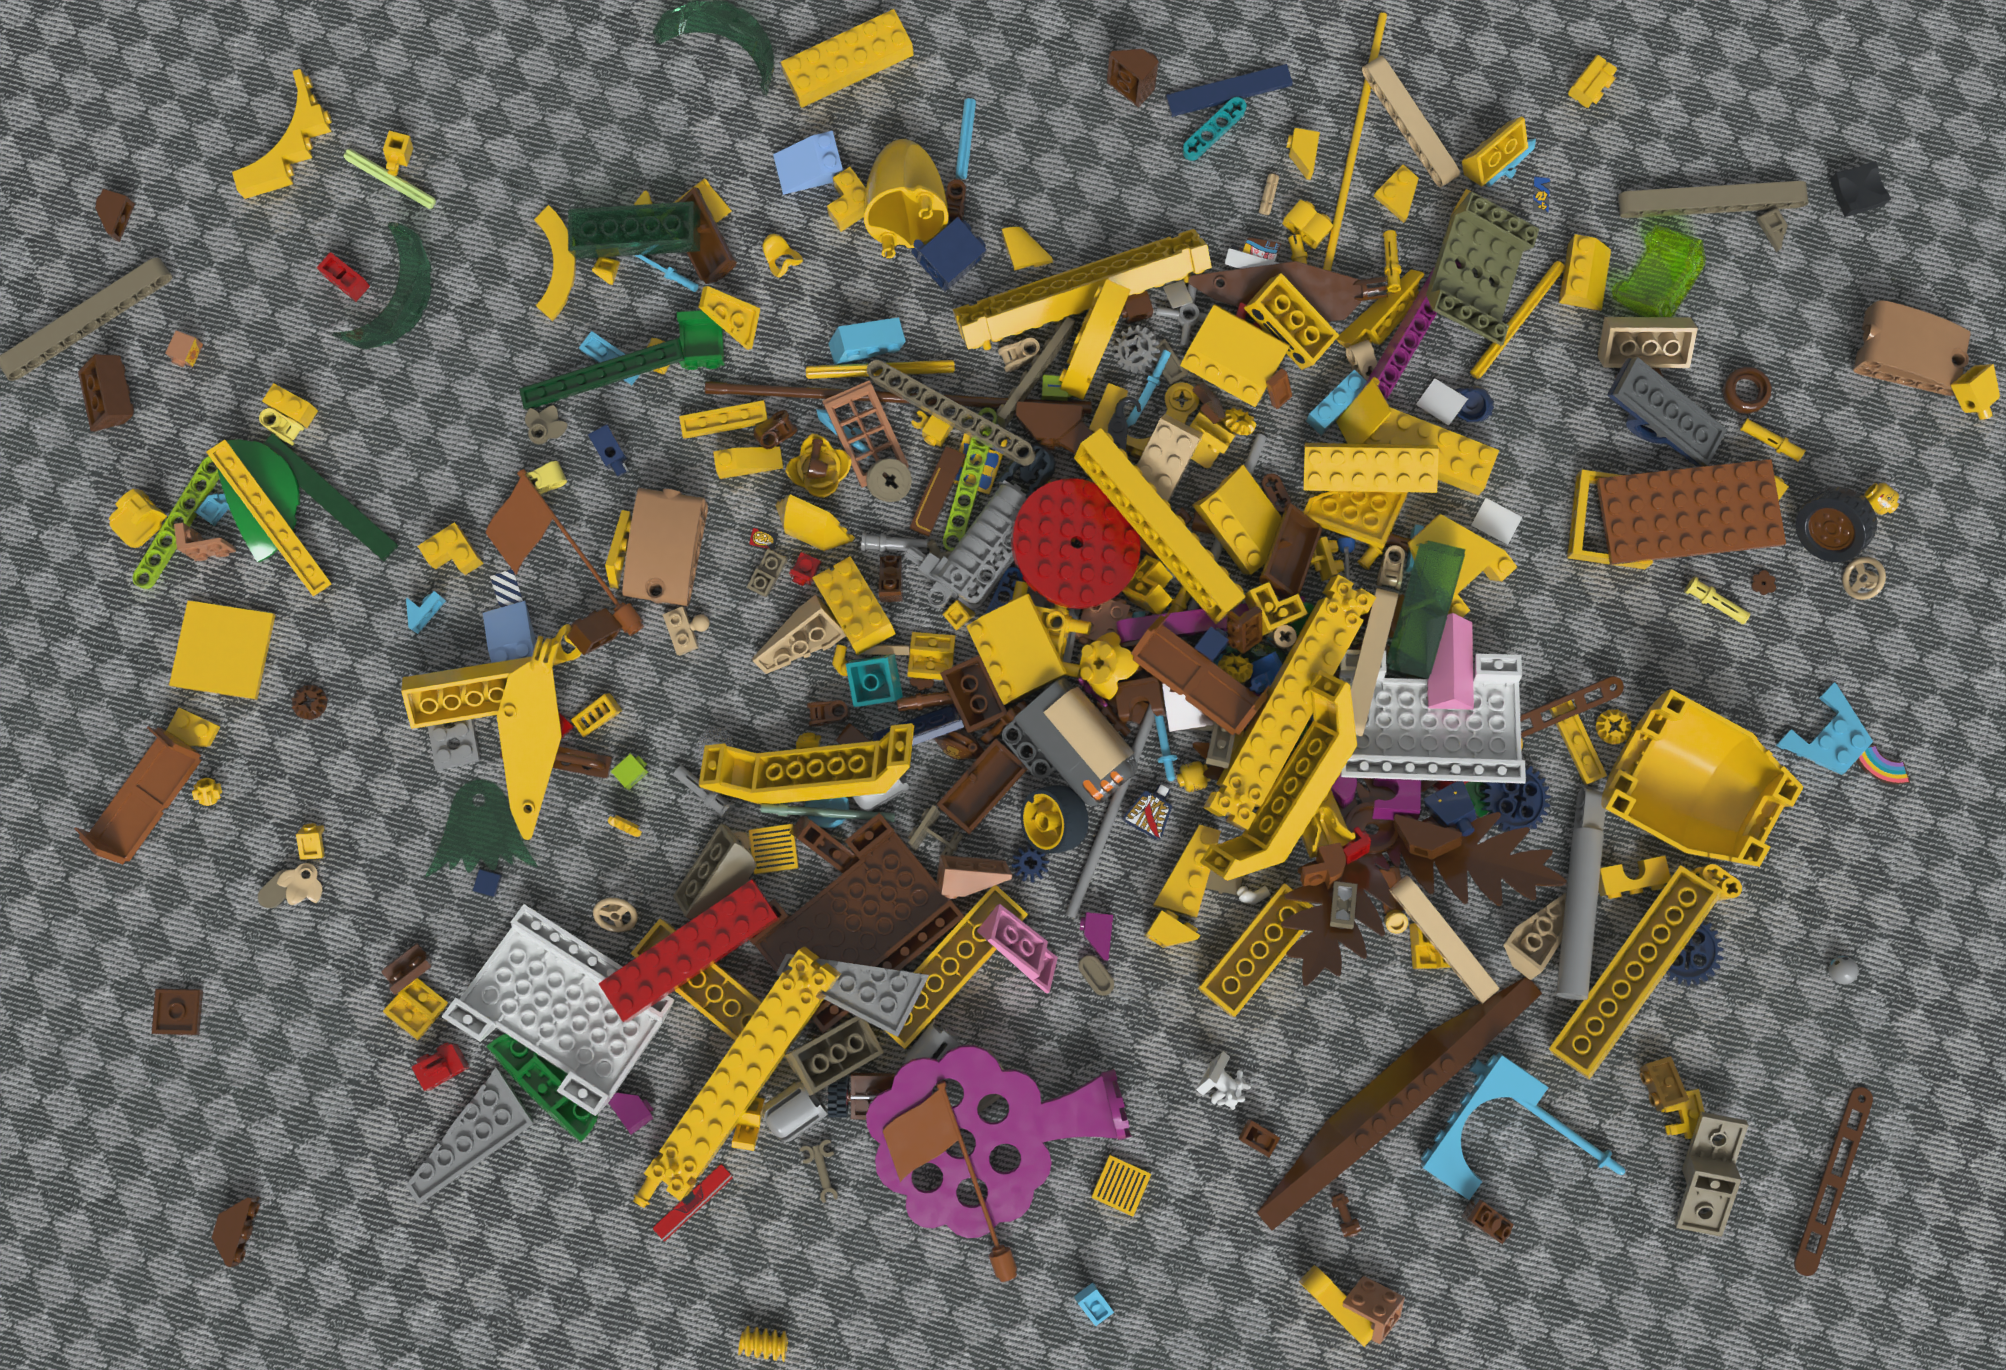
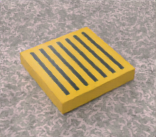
[749,824,799,874]
[1091,1155,1151,1217]

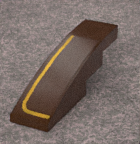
[910,446,966,537]

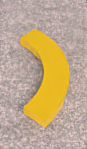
[534,205,576,322]

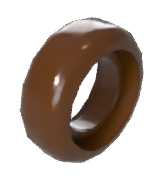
[1722,366,1772,414]

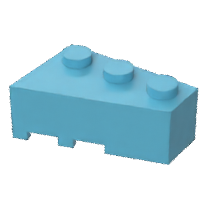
[828,317,905,365]

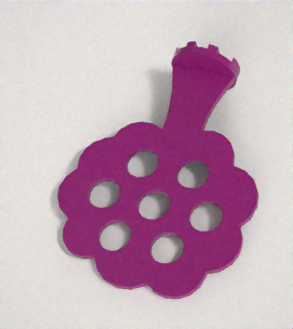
[866,1045,1132,1238]

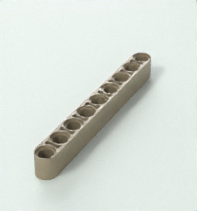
[1618,181,1809,218]
[0,258,172,381]
[867,360,1035,466]

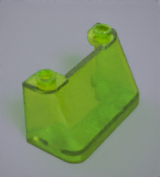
[1612,225,1706,317]

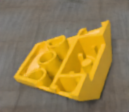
[775,494,855,551]

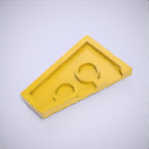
[699,286,761,350]
[605,510,632,589]

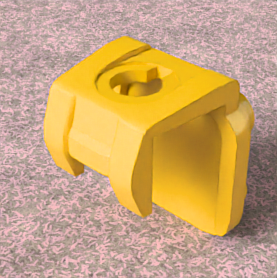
[109,488,167,548]

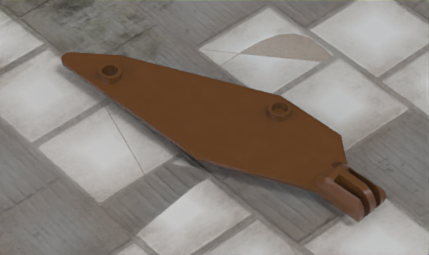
[1188,261,1388,322]

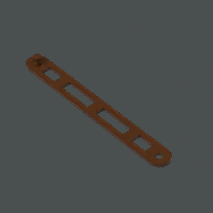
[1520,676,1624,738]
[1794,1087,1873,1276]

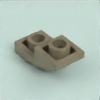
[747,549,788,597]

